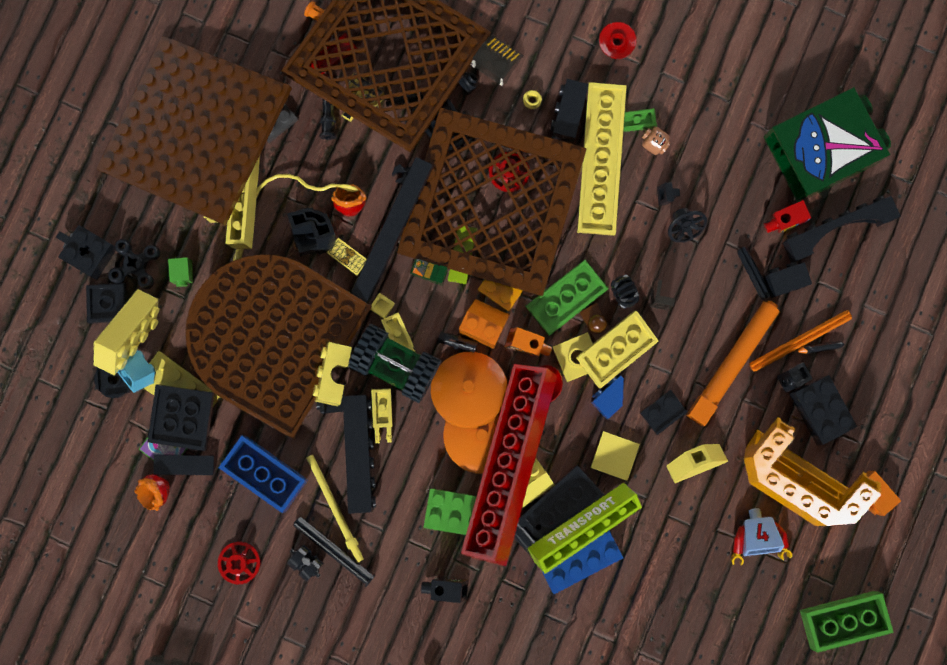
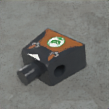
[421,577,468,603]

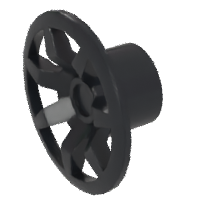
[668,208,707,243]

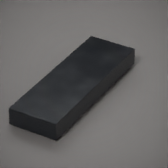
[153,454,214,475]

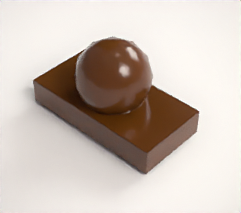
[579,303,611,342]

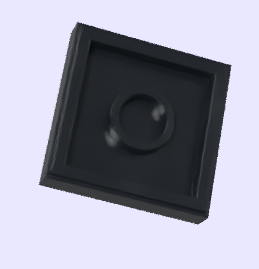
[86,283,127,324]

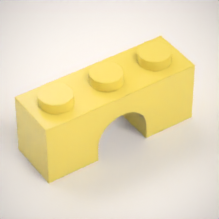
[313,342,352,406]

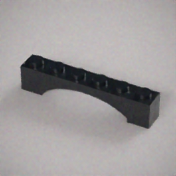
[782,195,901,263]

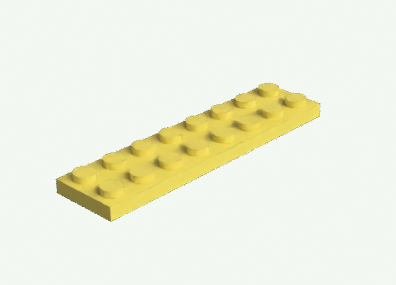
[577,83,627,236]

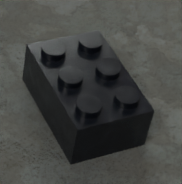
[789,375,857,445]

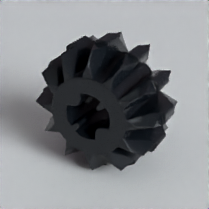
[611,275,639,309]

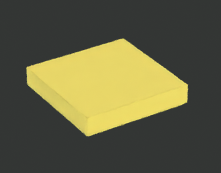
[590,431,640,481]

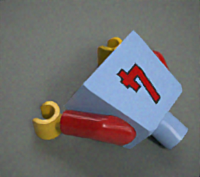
[731,508,792,565]

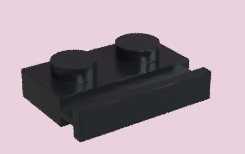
[640,390,688,435]

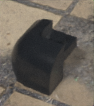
[287,208,336,257]

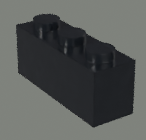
[550,79,589,143]

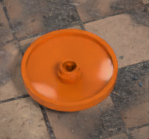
[431,352,508,428]
[443,414,500,474]

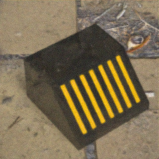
[472,35,524,86]

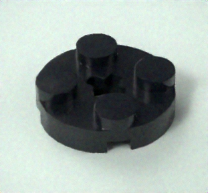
[94,368,131,398]

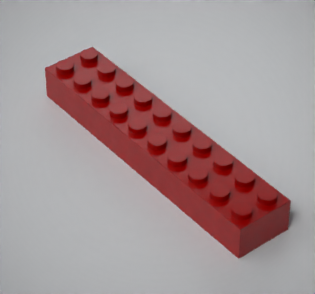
[461,364,557,566]

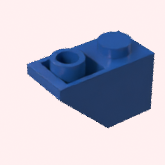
[591,376,624,419]

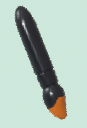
[798,341,844,354]

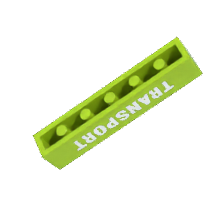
[527,483,642,574]

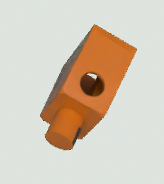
[504,327,552,356]

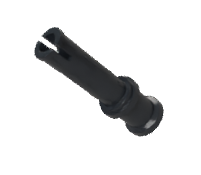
[320,99,337,140]

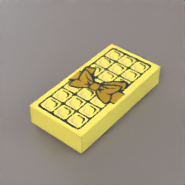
[327,238,367,276]

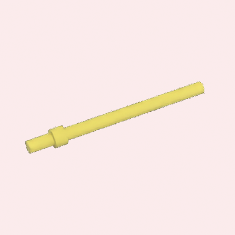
[306,455,364,563]

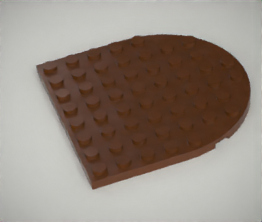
[185,255,372,439]

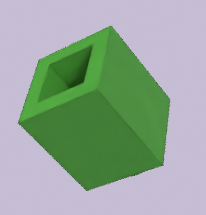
[168,257,193,287]

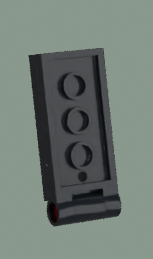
[514,465,604,558]

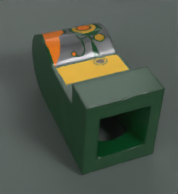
[410,259,448,286]

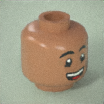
[641,127,671,155]

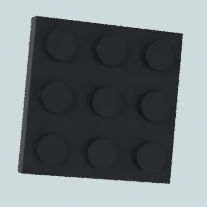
[147,384,215,451]

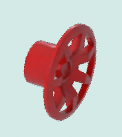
[489,152,529,192]
[218,542,260,585]

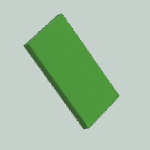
[525,260,609,336]

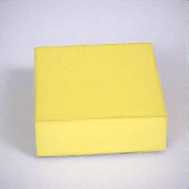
[370,293,395,319]

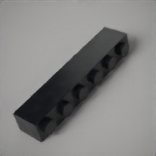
[343,395,376,514]

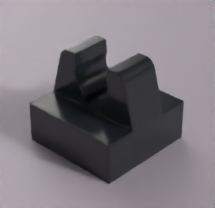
[657,183,680,205]

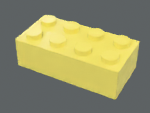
[94,289,159,375]

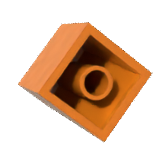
[459,299,510,349]

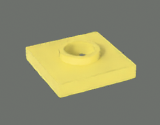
[552,332,593,382]

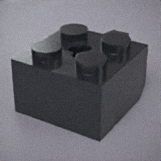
[55,225,116,280]

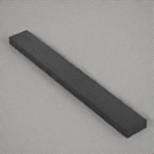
[351,157,434,304]

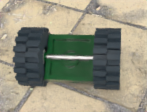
[348,324,442,403]

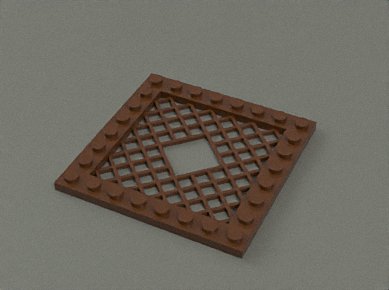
[282,0,491,153]
[397,108,587,296]

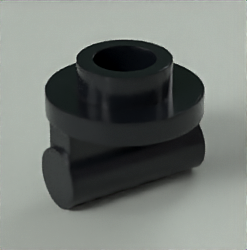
[459,72,478,95]

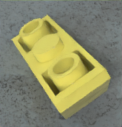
[666,444,728,483]

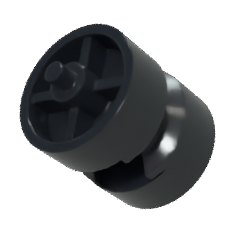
[286,545,324,582]

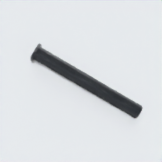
[293,517,376,587]

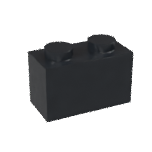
[764,261,812,298]

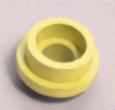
[523,90,542,109]

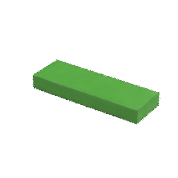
[623,108,657,132]

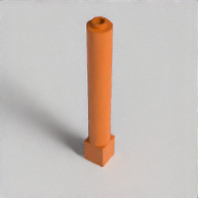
[686,301,780,426]

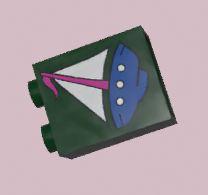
[763,87,891,202]

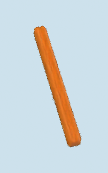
[749,310,852,372]

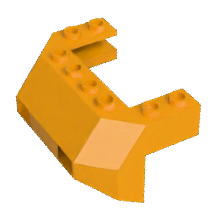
[744,417,881,526]

